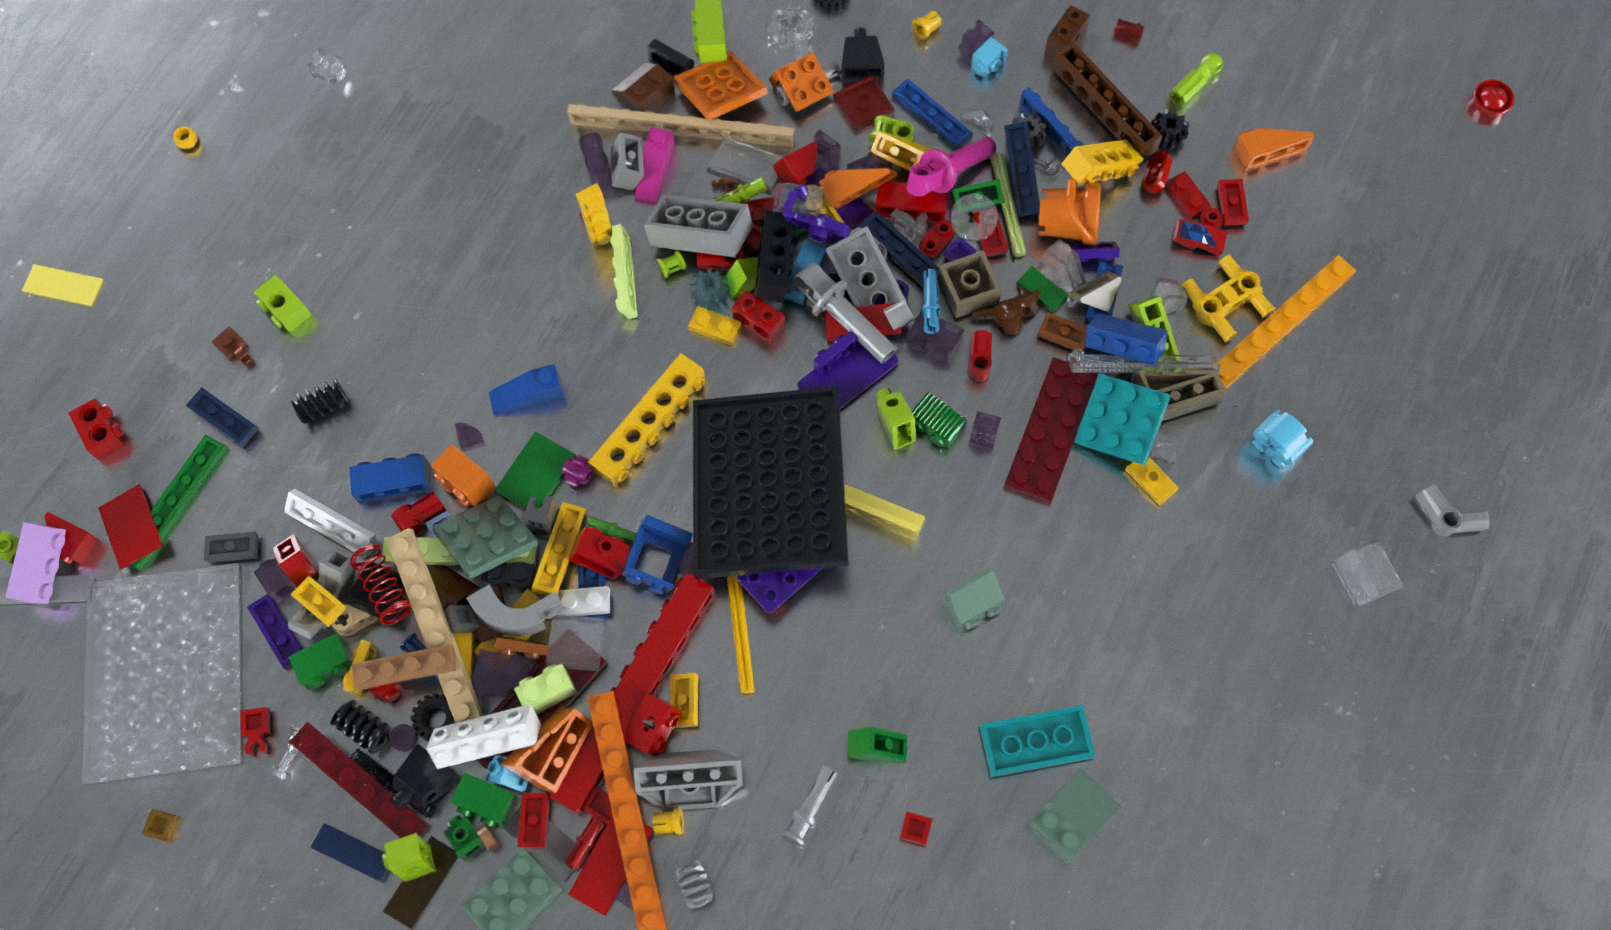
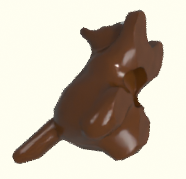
[972,286,1041,334]

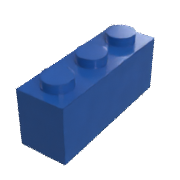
[1085,313,1167,365]
[349,453,432,503]

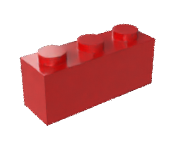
[875,180,948,222]

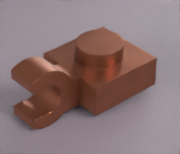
[211,326,252,365]

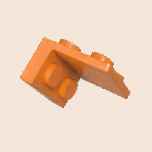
[768,52,834,112]

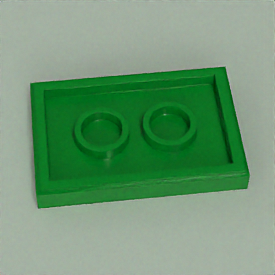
[494,431,577,511]

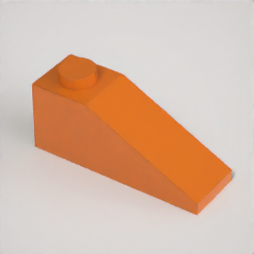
[1234,128,1315,170]
[819,168,897,209]

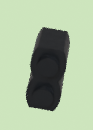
[481,562,537,594]

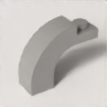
[288,547,356,639]
[467,585,564,636]

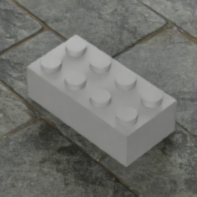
[644,195,753,257]

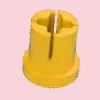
[912,11,942,40]
[652,807,684,835]

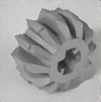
[675,860,713,909]

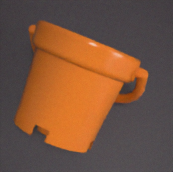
[1039,176,1101,246]

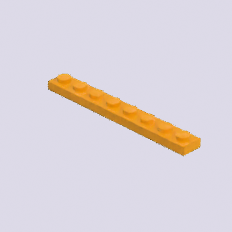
[1209,255,1356,389]

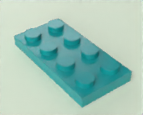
[979,705,1096,778]

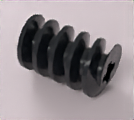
[291,378,348,424]
[330,699,389,754]

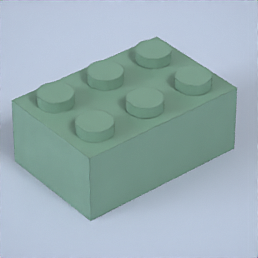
[461,848,564,930]

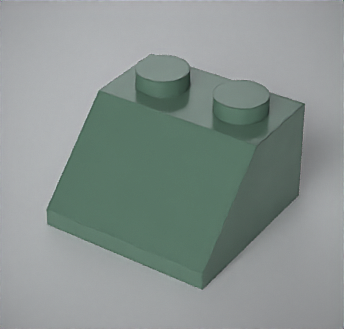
[943,567,1005,631]

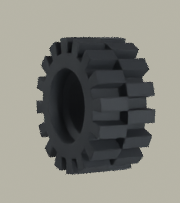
[411,693,455,741]

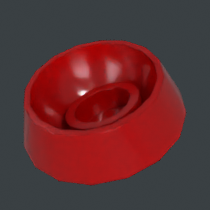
[1474,79,1515,117]

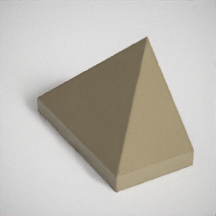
[1068,271,1122,312]

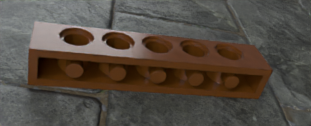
[1052,42,1162,159]

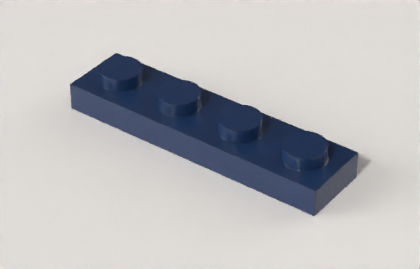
[1004,121,1040,218]
[859,211,939,288]

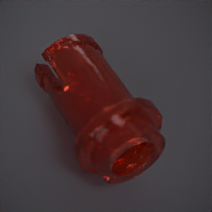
[1114,18,1145,40]

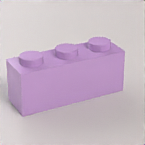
[5,522,66,604]

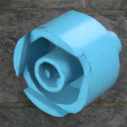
[1252,409,1313,468]

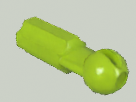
[1169,53,1224,107]

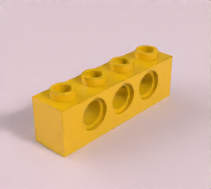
[1061,139,1144,184]

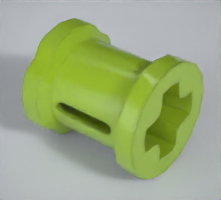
[657,250,687,279]

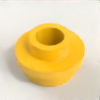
[173,126,197,149]

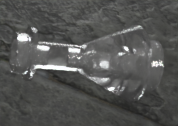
[271,720,306,781]

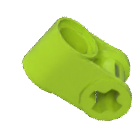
[869,115,914,143]

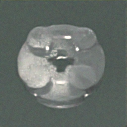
[950,193,999,241]

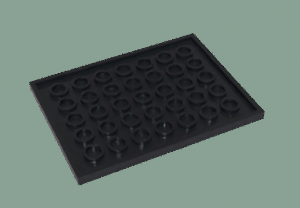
[693,386,849,579]

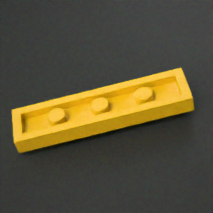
[575,183,612,248]
[531,502,586,596]

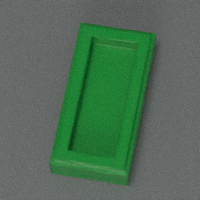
[1016,266,1069,314]

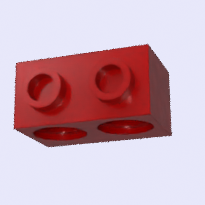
[731,290,785,345]
[68,398,124,459]

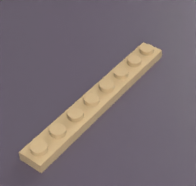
[386,528,484,723]

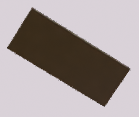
[383,836,458,930]

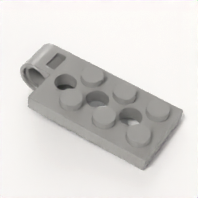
[825,226,916,330]

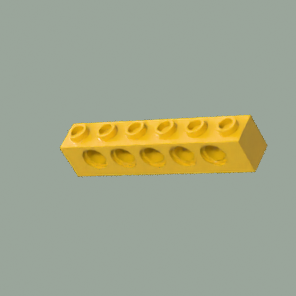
[588,353,705,487]

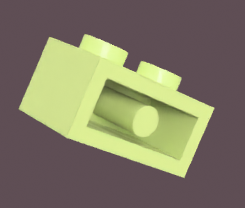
[514,664,578,715]

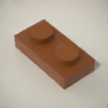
[1037,312,1087,353]
[493,635,548,659]

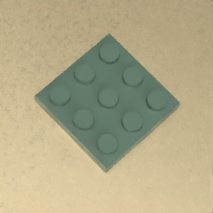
[432,495,538,579]

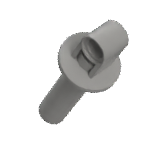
[793,263,897,364]

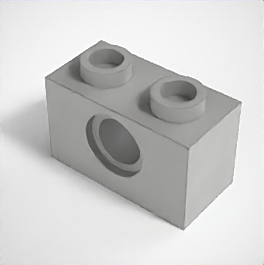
[610,133,644,191]

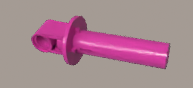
[906,136,997,196]

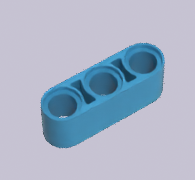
[784,239,829,306]

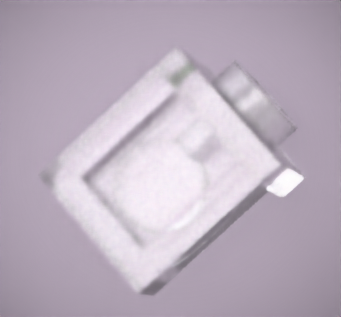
[890,208,928,242]

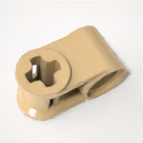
[331,604,379,638]

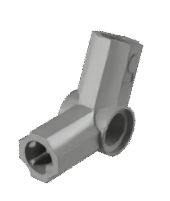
[1415,484,1490,537]

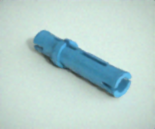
[922,269,941,334]

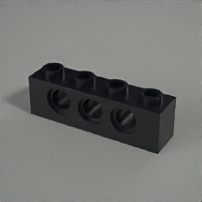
[754,210,796,303]

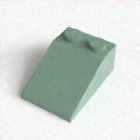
[1027,768,1121,864]

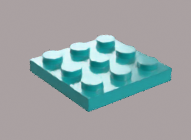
[1074,374,1171,466]

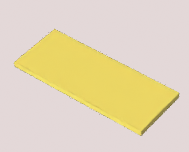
[22,264,103,306]

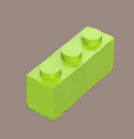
[691,0,727,63]

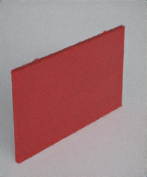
[98,484,163,570]

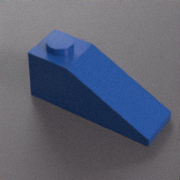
[488,364,565,415]

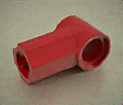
[697,248,744,272]
[968,330,992,382]
[391,491,446,535]

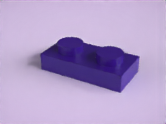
[1068,241,1120,262]

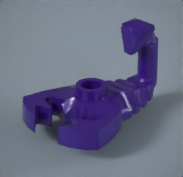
[782,184,850,245]

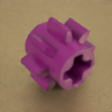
[562,455,593,487]

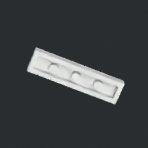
[284,489,376,558]
[509,586,610,619]

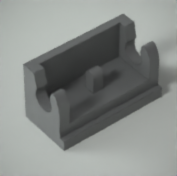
[521,496,560,538]

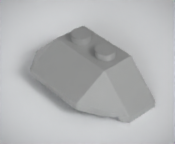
[633,749,743,811]

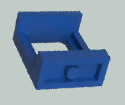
[621,514,693,594]

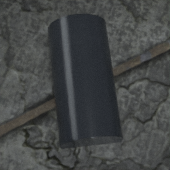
[648,39,694,76]

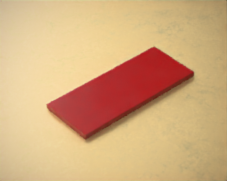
[825,302,902,342]

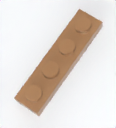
[352,644,456,690]

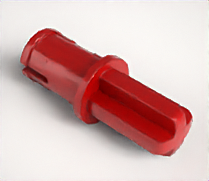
[565,816,606,870]

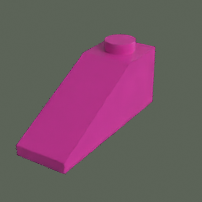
[634,127,675,204]

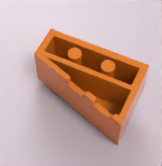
[501,707,593,793]

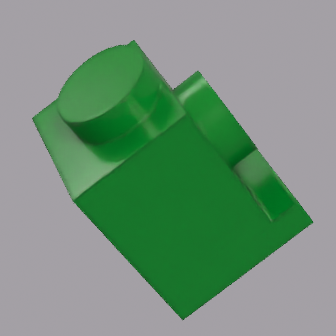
[443,815,485,860]

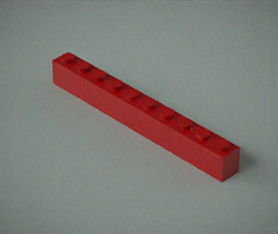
[550,572,715,817]

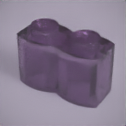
[579,132,611,187]

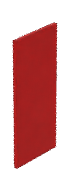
[568,815,653,916]

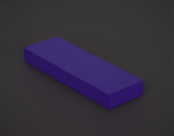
[247,593,304,670]

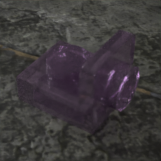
[814,129,841,171]

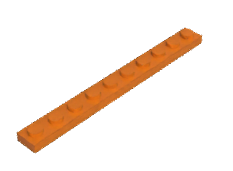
[587,691,666,930]

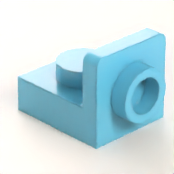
[486,755,528,793]

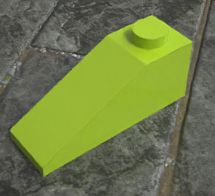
[1128,296,1182,372]

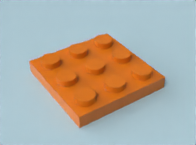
[674,51,767,121]

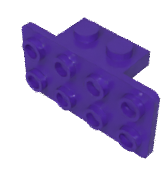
[797,331,898,409]
[737,568,823,613]

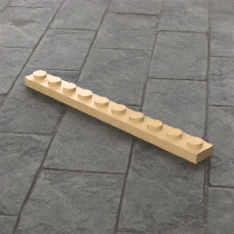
[567,104,795,148]

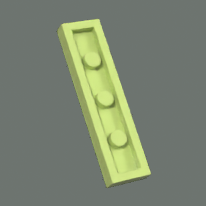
[610,224,638,319]

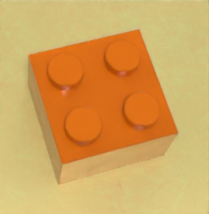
[431,444,496,509]

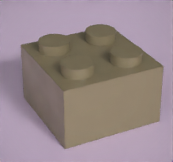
[938,250,1002,319]

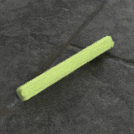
[991,153,1026,257]

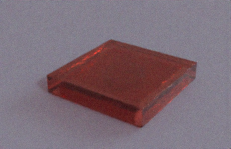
[833,75,895,132]

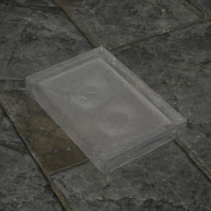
[707,137,783,195]

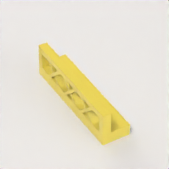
[844,484,925,541]

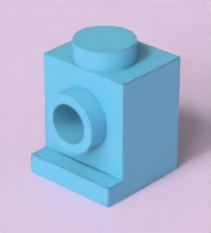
[972,37,1008,77]

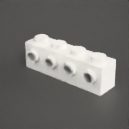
[426,704,541,769]

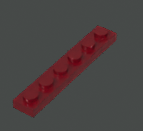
[289,722,428,838]

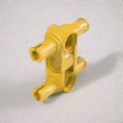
[1180,254,1276,343]

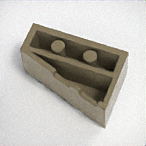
[1133,370,1226,421]

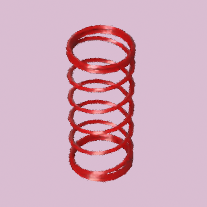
[350,544,412,625]

